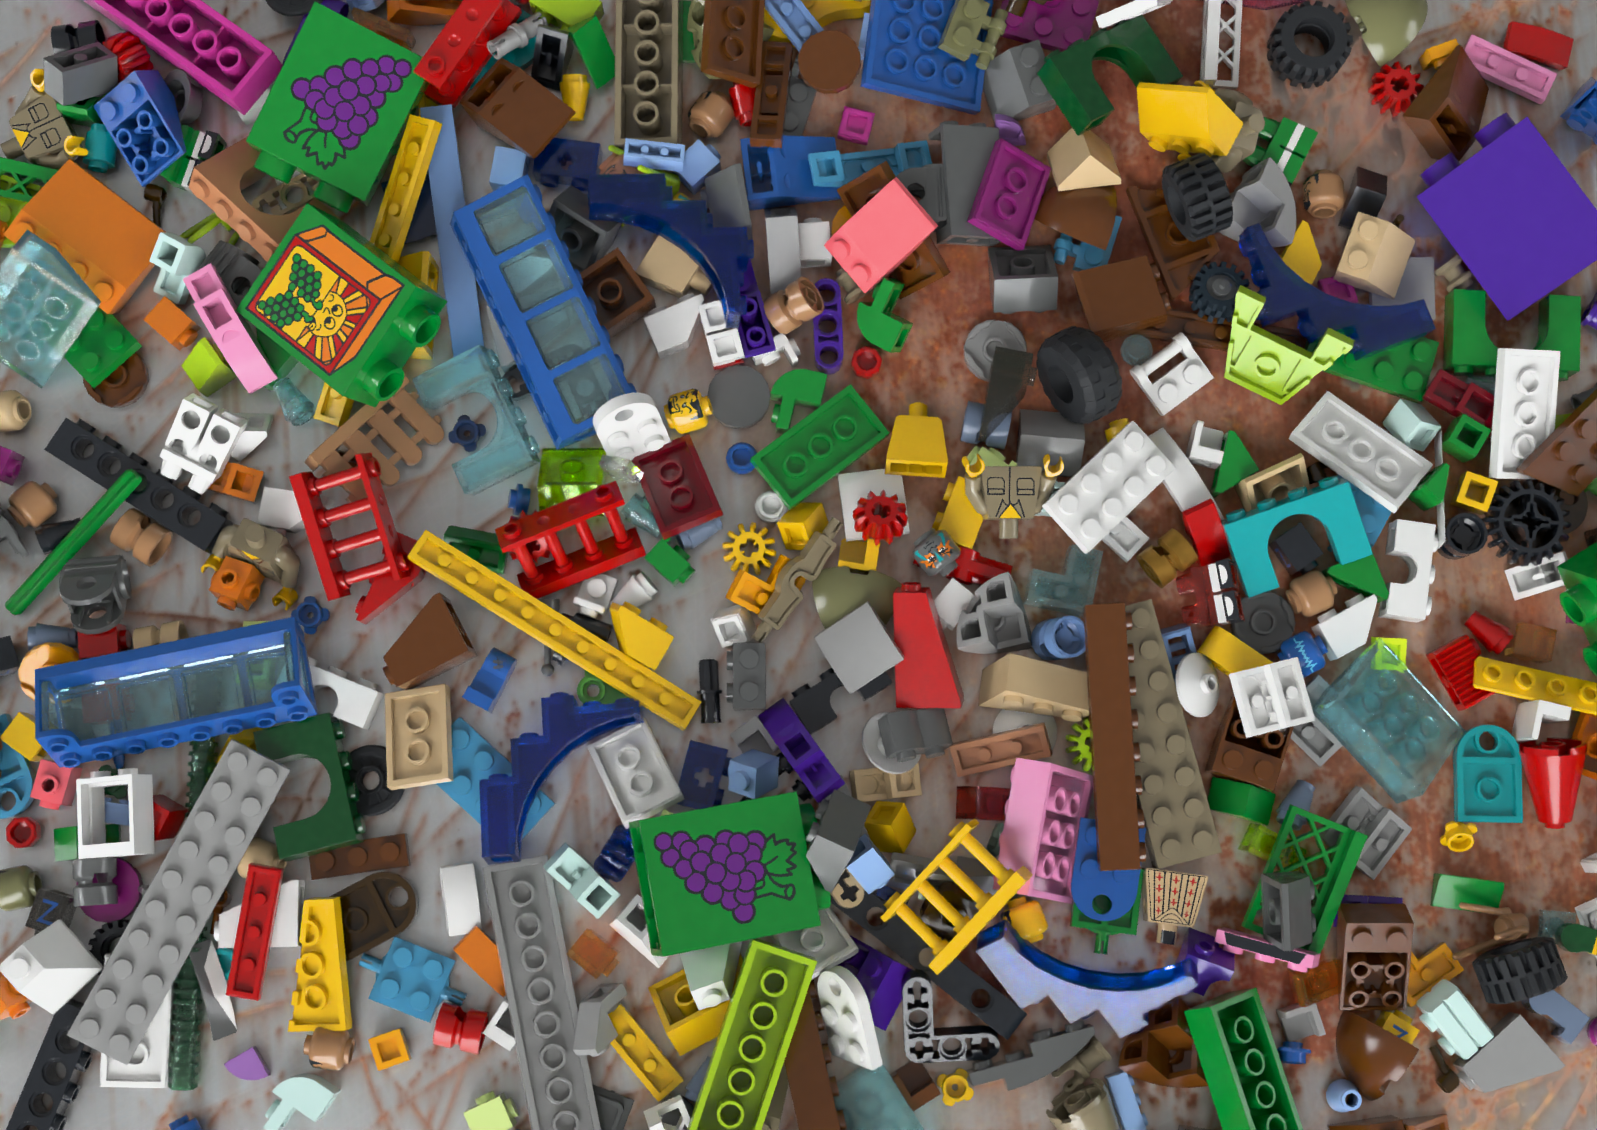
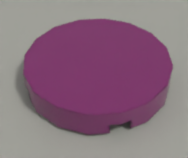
[76,858,143,923]

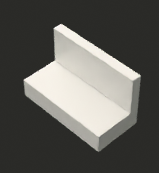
[1511,699,1572,742]

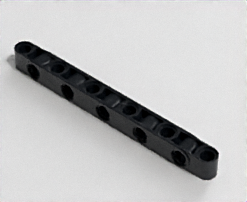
[739,796,1027,1040]

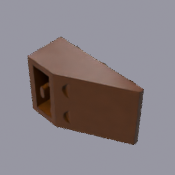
[1402,45,1489,161]
[460,58,576,159]
[1205,692,1294,791]
[1336,903,1414,1011]

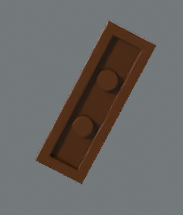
[309,833,411,880]

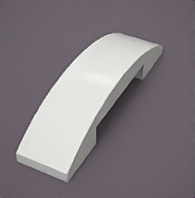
[1148,427,1224,520]

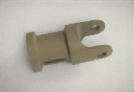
[1051,1035,1112,1093]

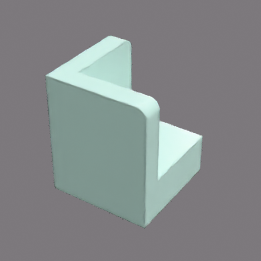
[1383,398,1442,451]

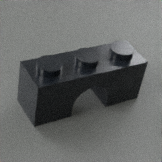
[789,668,893,735]

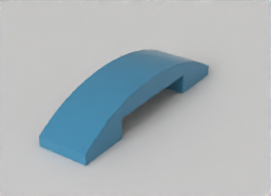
[808,140,932,187]

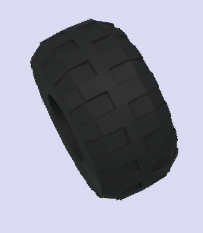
[1036,326,1123,424]

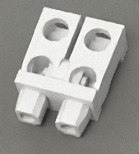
[159,393,249,494]

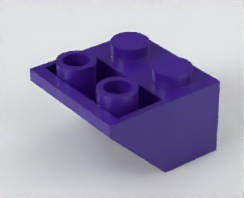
[837,935,912,1031]

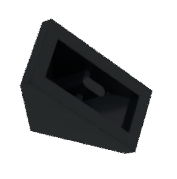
[531,24,574,91]
[1338,167,1387,230]

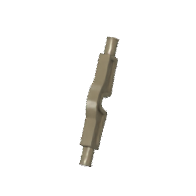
[751,517,844,643]

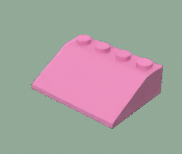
[993,758,1093,904]

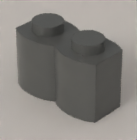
[878,708,953,762]

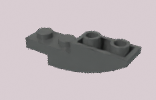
[967,1020,1095,1091]

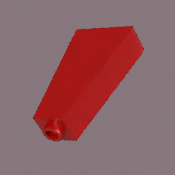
[893,582,964,708]

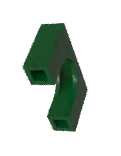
[1037,15,1183,136]
[253,712,366,862]

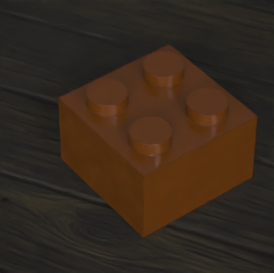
[576,247,656,339]

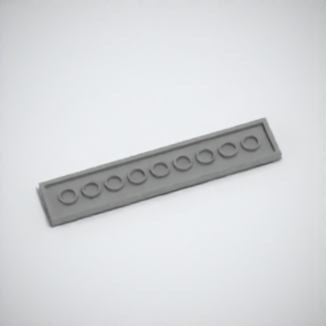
[67,739,291,1065]
[482,854,601,1130]

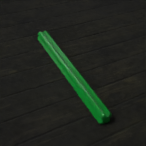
[5,469,142,615]

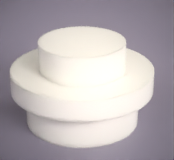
[755,491,787,523]

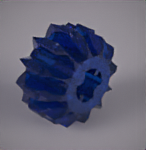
[594,824,635,883]

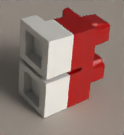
[698,298,745,370]

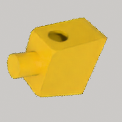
[885,402,948,478]

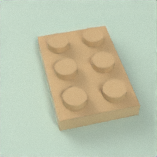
[385,684,453,790]

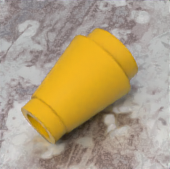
[559,74,590,122]

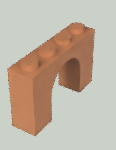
[188,136,340,262]

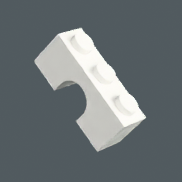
[1378,519,1439,623]
[276,656,384,730]

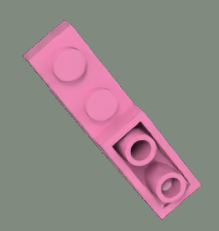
[183,263,278,394]

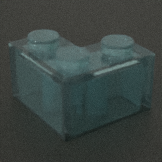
[1023,544,1104,618]

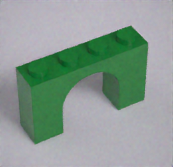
[1443,289,1581,382]

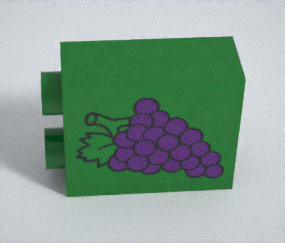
[246,2,429,214]
[629,791,831,957]

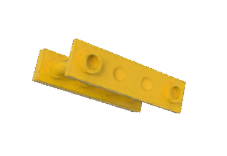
[880,819,1033,975]

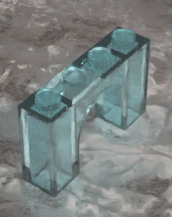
[412,345,541,495]

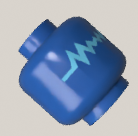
[1277,631,1328,678]

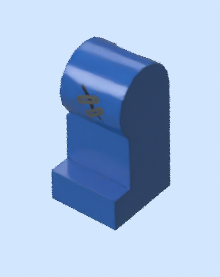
[462,647,517,713]

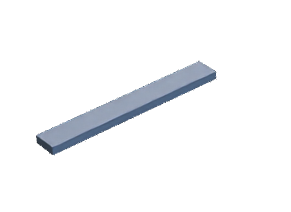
[420,104,486,361]

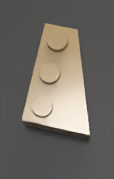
[978,653,1089,722]

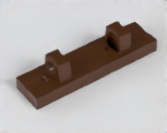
[750,41,793,148]

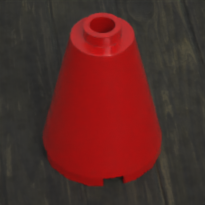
[1518,737,1587,829]

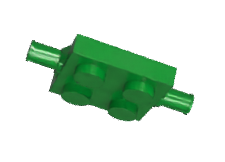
[1070,869,1144,955]

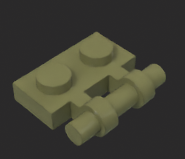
[938,0,1008,70]

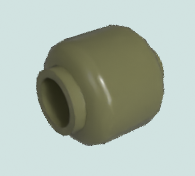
[0,865,43,911]

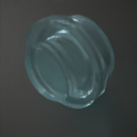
[1120,335,1153,366]

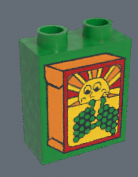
[236,203,447,407]

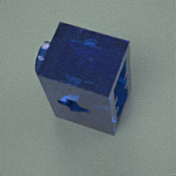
[532,138,603,192]
[676,740,733,809]

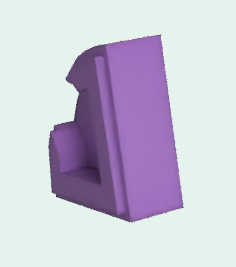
[994,114,1026,146]
[224,1046,271,1080]

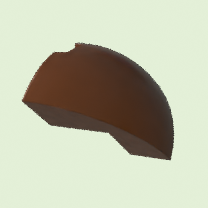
[1034,185,1117,251]
[1118,996,1208,1088]
[1336,1010,1419,1101]

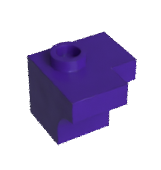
[1173,927,1235,996]

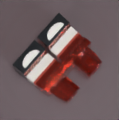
[1175,558,1245,627]

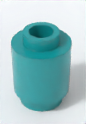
[82,123,118,173]

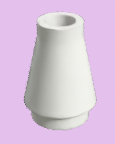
[609,571,658,607]

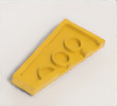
[288,897,352,1032]

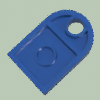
[1070,817,1146,921]

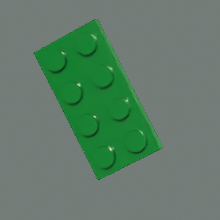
[1304,302,1439,403]
[750,384,890,511]

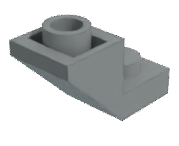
[573,983,627,1057]

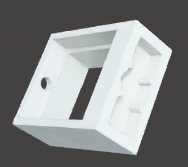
[76,768,155,859]

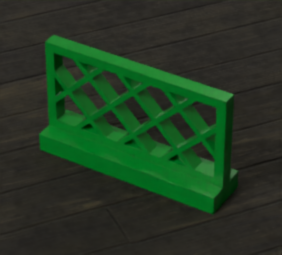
[1241,804,1368,953]

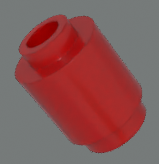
[728,82,756,127]

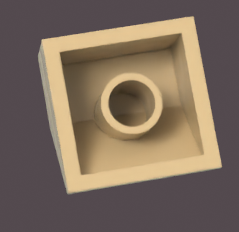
[1333,212,1415,300]

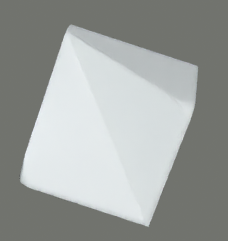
[711,605,756,648]

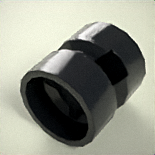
[51,20,106,54]
[1435,513,1488,560]

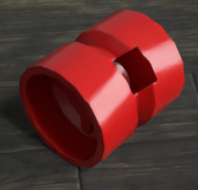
[433,1002,489,1055]

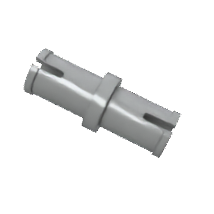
[487,12,548,60]

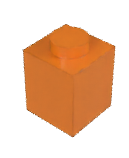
[143,296,201,351]

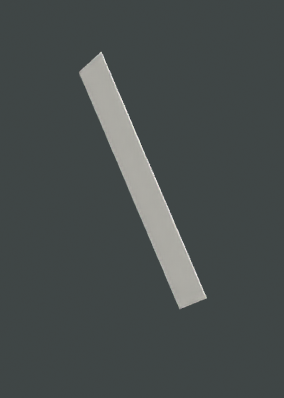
[1434,429,1446,549]

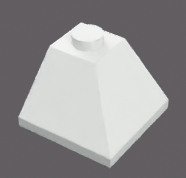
[0,919,104,1014]

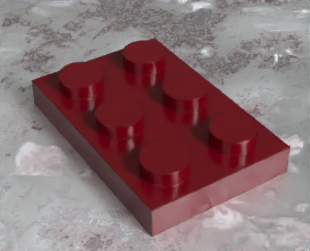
[631,434,723,540]

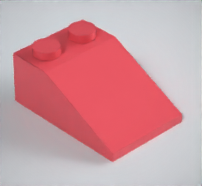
[824,177,938,293]

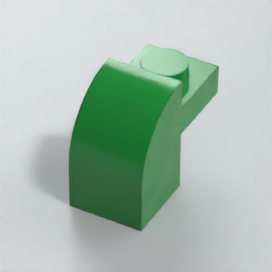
[857,278,913,353]
[770,369,827,434]

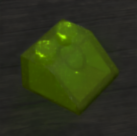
[537,448,606,517]

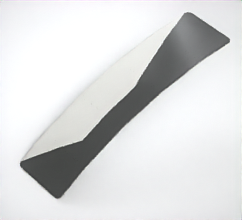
[189,939,237,1041]

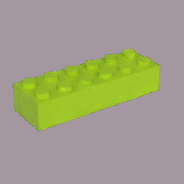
[687,938,817,1130]

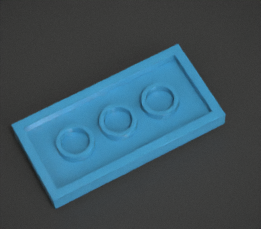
[437,717,556,852]

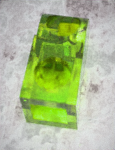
[1238,823,1308,872]

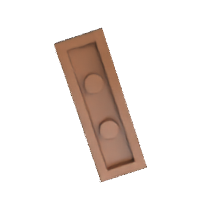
[949,722,1053,777]

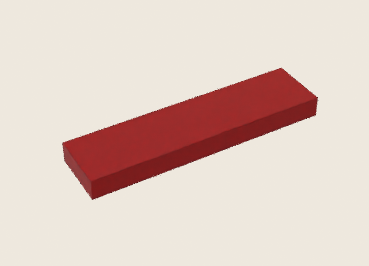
[226,863,284,1001]

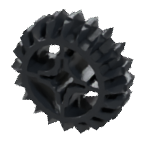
[1482,479,1572,567]

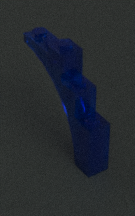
[587,173,754,328]
[1239,223,1436,361]
[479,692,644,865]
[976,919,1198,1038]

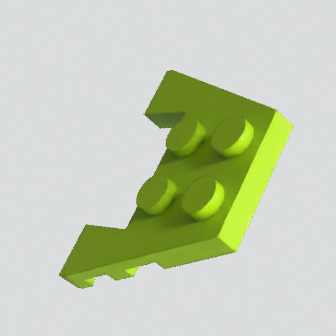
[1224,285,1355,405]

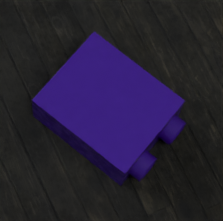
[1417,112,1597,321]

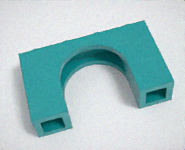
[1221,476,1373,598]

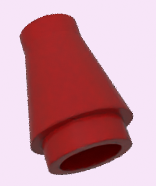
[1464,610,1515,655]

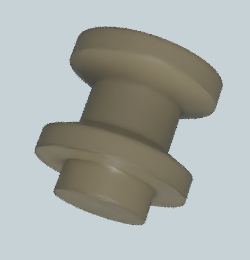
[1434,255,1474,292]
[834,268,872,304]

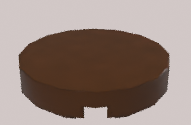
[798,30,861,94]
[83,352,149,408]

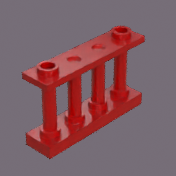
[413,0,522,110]
[289,452,411,601]
[495,481,646,599]

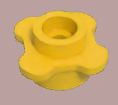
[1440,821,1477,852]
[936,1068,974,1106]

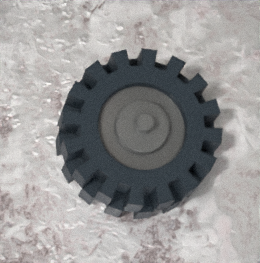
[1189,261,1250,324]

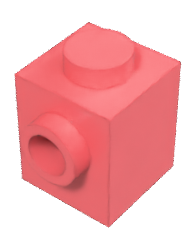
[30,759,83,810]

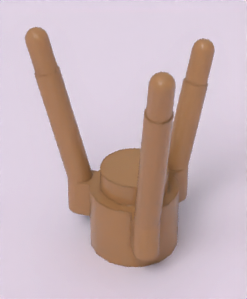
[1452,902,1530,960]

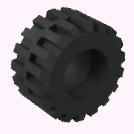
[1267,1,1353,89]
[1162,152,1233,242]
[1472,937,1568,1004]

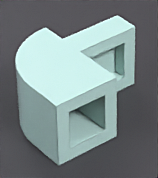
[149,232,206,304]
[543,842,621,919]
[263,1073,341,1130]

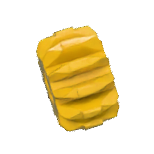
[722,522,776,576]

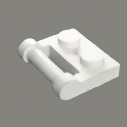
[1129,332,1214,416]

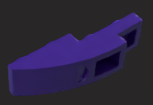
[714,239,776,358]
[757,698,845,803]

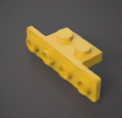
[1473,656,1597,715]

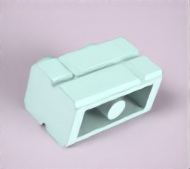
[1416,979,1494,1060]

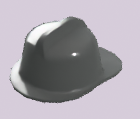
[164,69,204,127]

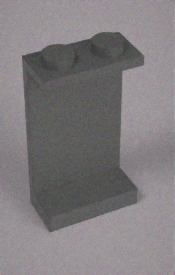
[928,121,1001,246]

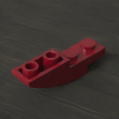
[1422,369,1494,442]

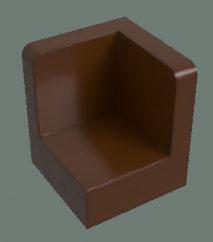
[890,1061,941,1112]

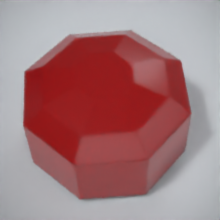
[851,346,882,379]
[6,817,41,848]

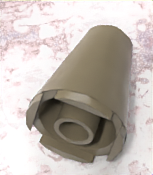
[1046,1078,1120,1130]

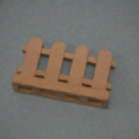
[304,375,444,503]

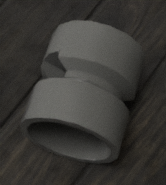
[72,857,118,907]

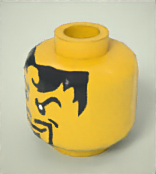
[664,389,713,434]
[1000,895,1048,947]

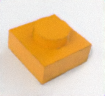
[1418,39,1459,70]
[368,1027,412,1071]

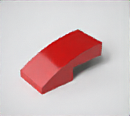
[1503,21,1574,71]
[1182,498,1230,569]

